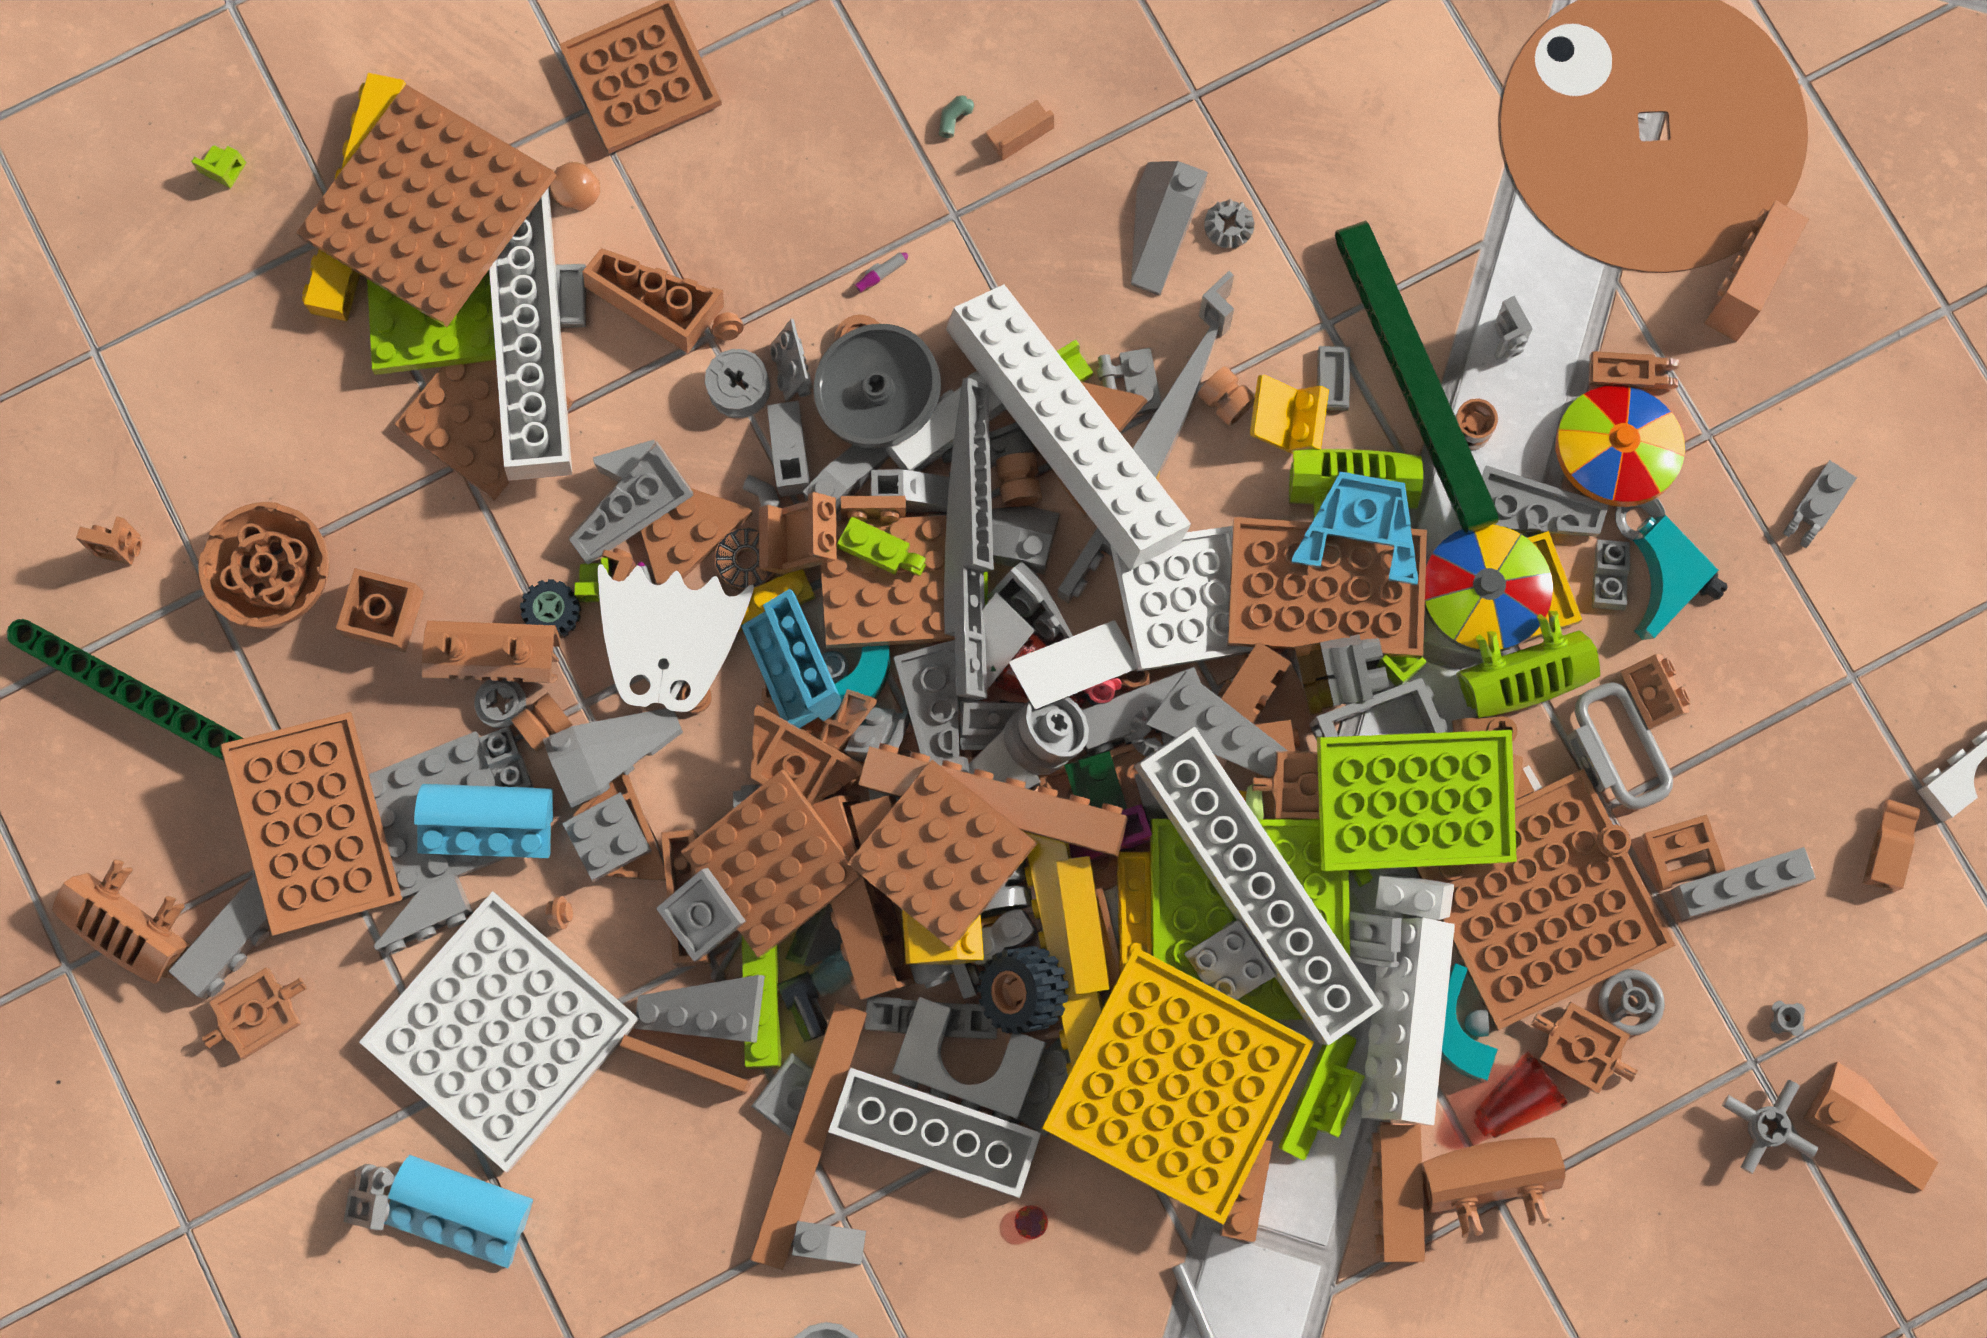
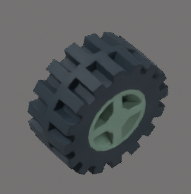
[520,579,581,637]

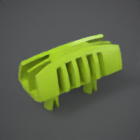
[1289,449,1423,520]
[1456,611,1600,718]

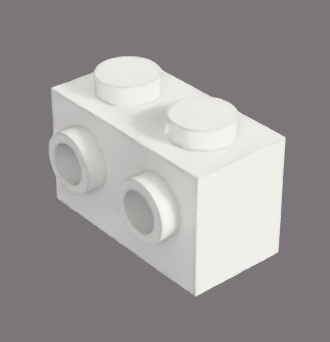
[1375,873,1454,920]

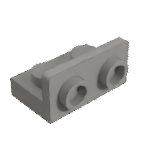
[1494,296,1533,360]

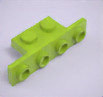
[1279,1033,1365,1161]

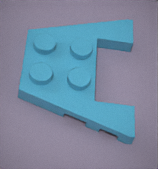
[1292,472,1418,586]

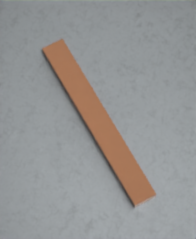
[750,1002,867,1270]

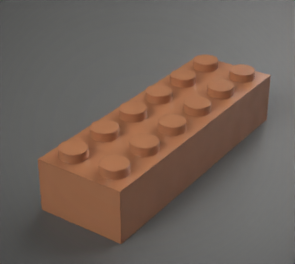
[811,795,916,1000]

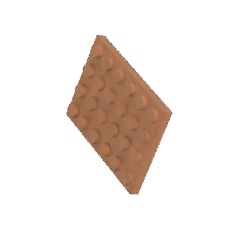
[1227,517,1427,658]
[220,712,402,937]

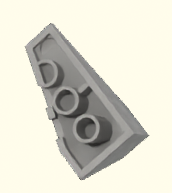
[1131,161,1208,295]
[928,506,1060,575]
[987,562,1073,650]
[543,708,683,807]

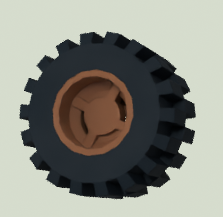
[978,946,1069,1034]

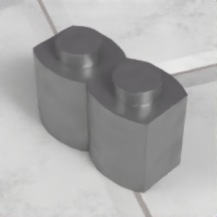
[975,909,1037,966]

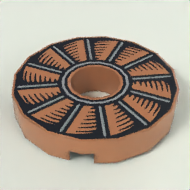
[715,527,776,591]

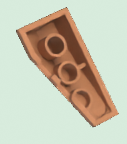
[1803,1062,1939,1191]

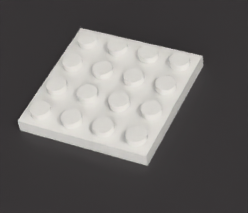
[1110,526,1254,671]

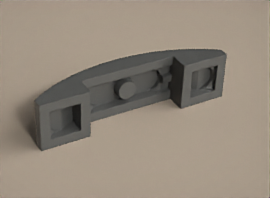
[865,997,998,1040]

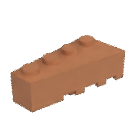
[1704,201,1809,342]
[583,248,724,353]
[1214,641,1291,769]

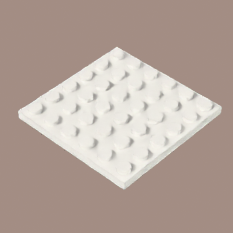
[360,891,639,1173]

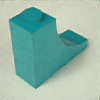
[1632,515,1719,640]

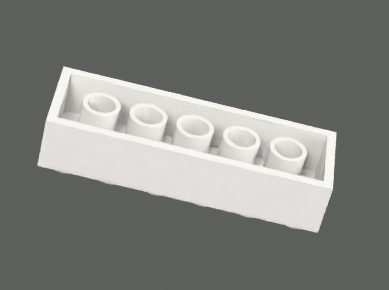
[1361,918,1455,1125]
[828,1068,1041,1198]

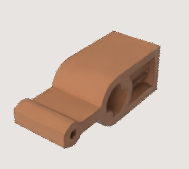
[1863,799,1920,892]

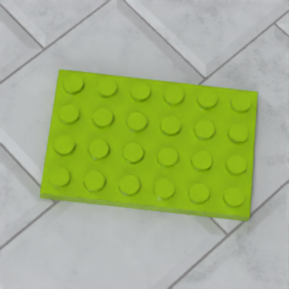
[1317,730,1517,871]

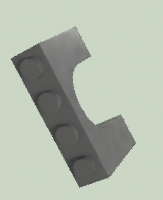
[892,997,1047,1122]

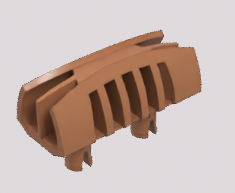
[421,620,561,683]
[52,860,191,984]
[1422,1137,1565,1238]

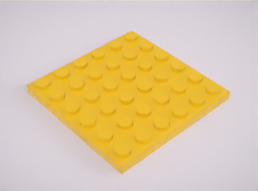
[1041,947,1314,1225]

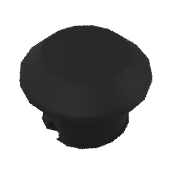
[1699,572,1728,600]

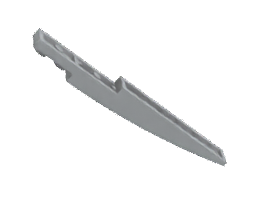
[1058,321,1220,603]
[944,378,994,700]

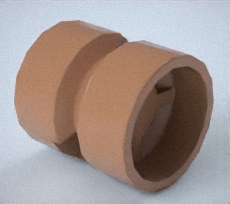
[1197,366,1255,426]
[1455,398,1498,450]
[996,453,1042,507]
[511,692,573,753]

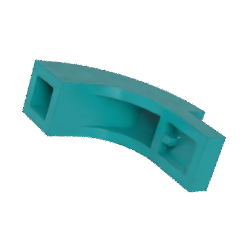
[835,645,891,704]
[1441,963,1498,1083]

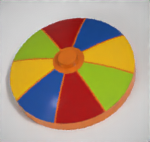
[1555,385,1685,507]

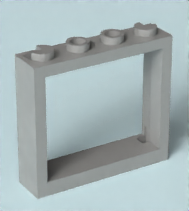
[1309,678,1448,741]

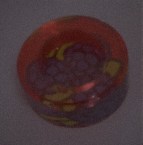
[1015,1205,1048,1239]

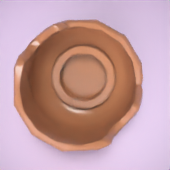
[549,162,600,211]

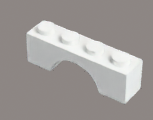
[1917,729,1987,822]

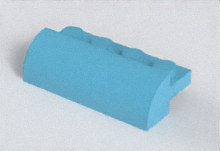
[741,589,841,728]
[414,784,553,858]
[384,1155,534,1268]

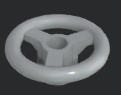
[1598,969,1665,1035]

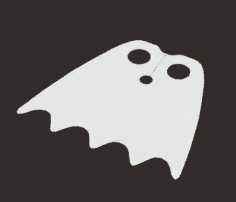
[598,564,754,712]

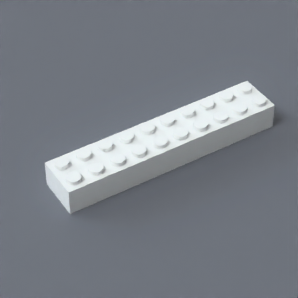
[489,187,572,481]
[946,285,1191,570]
[1134,727,1383,1045]

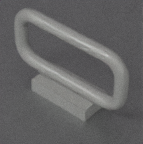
[1565,682,1673,810]

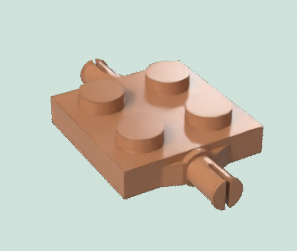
[1252,751,1320,819]
[202,967,307,1059]
[1531,1002,1638,1094]

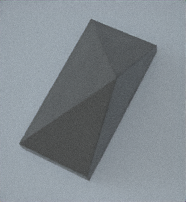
[785,904,843,967]

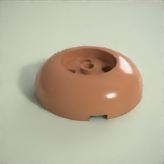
[198,502,329,629]

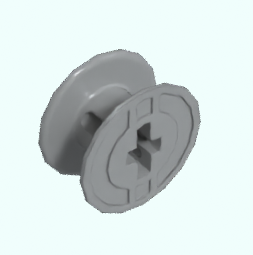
[705,349,771,418]

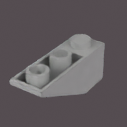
[767,401,810,497]
[871,469,950,513]
[374,874,473,955]

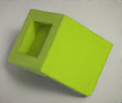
[191,145,246,188]
[1057,340,1093,382]
[575,558,612,602]
[1377,655,1427,687]

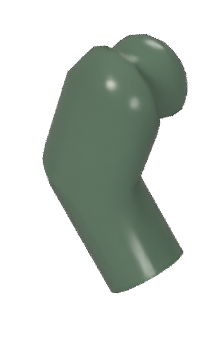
[939,95,974,138]

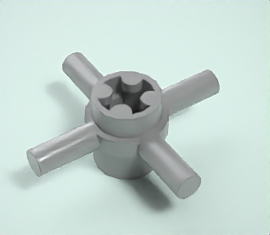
[1722,1080,1818,1174]

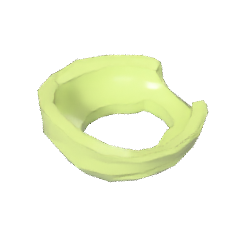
[1246,784,1264,819]

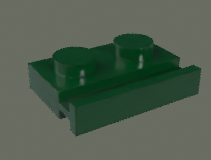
[1064,751,1127,810]

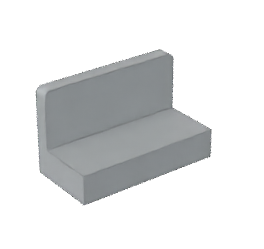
[1199,271,1234,337]

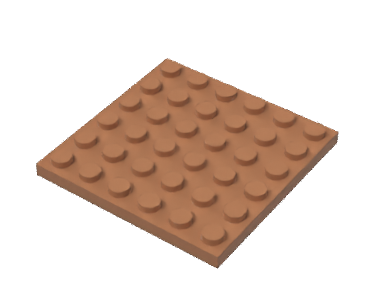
[296,84,556,327]
[1414,769,1676,1031]

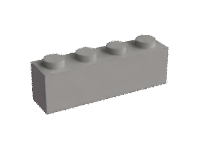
[1082,667,1201,755]
[1671,847,1816,921]
[169,874,270,999]

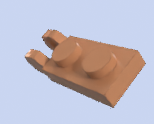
[1589,351,1679,390]

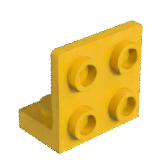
[1250,374,1329,454]

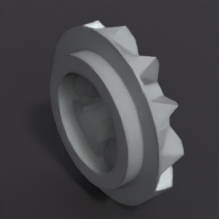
[1204,199,1255,248]
[474,678,527,729]
[1129,706,1176,757]

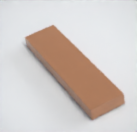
[620,1035,751,1094]

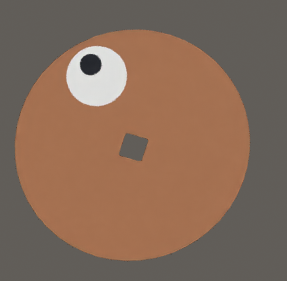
[1501,0,1808,272]

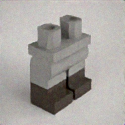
[1295,634,1390,715]

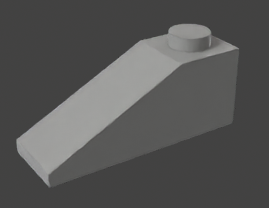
[803,445,890,514]

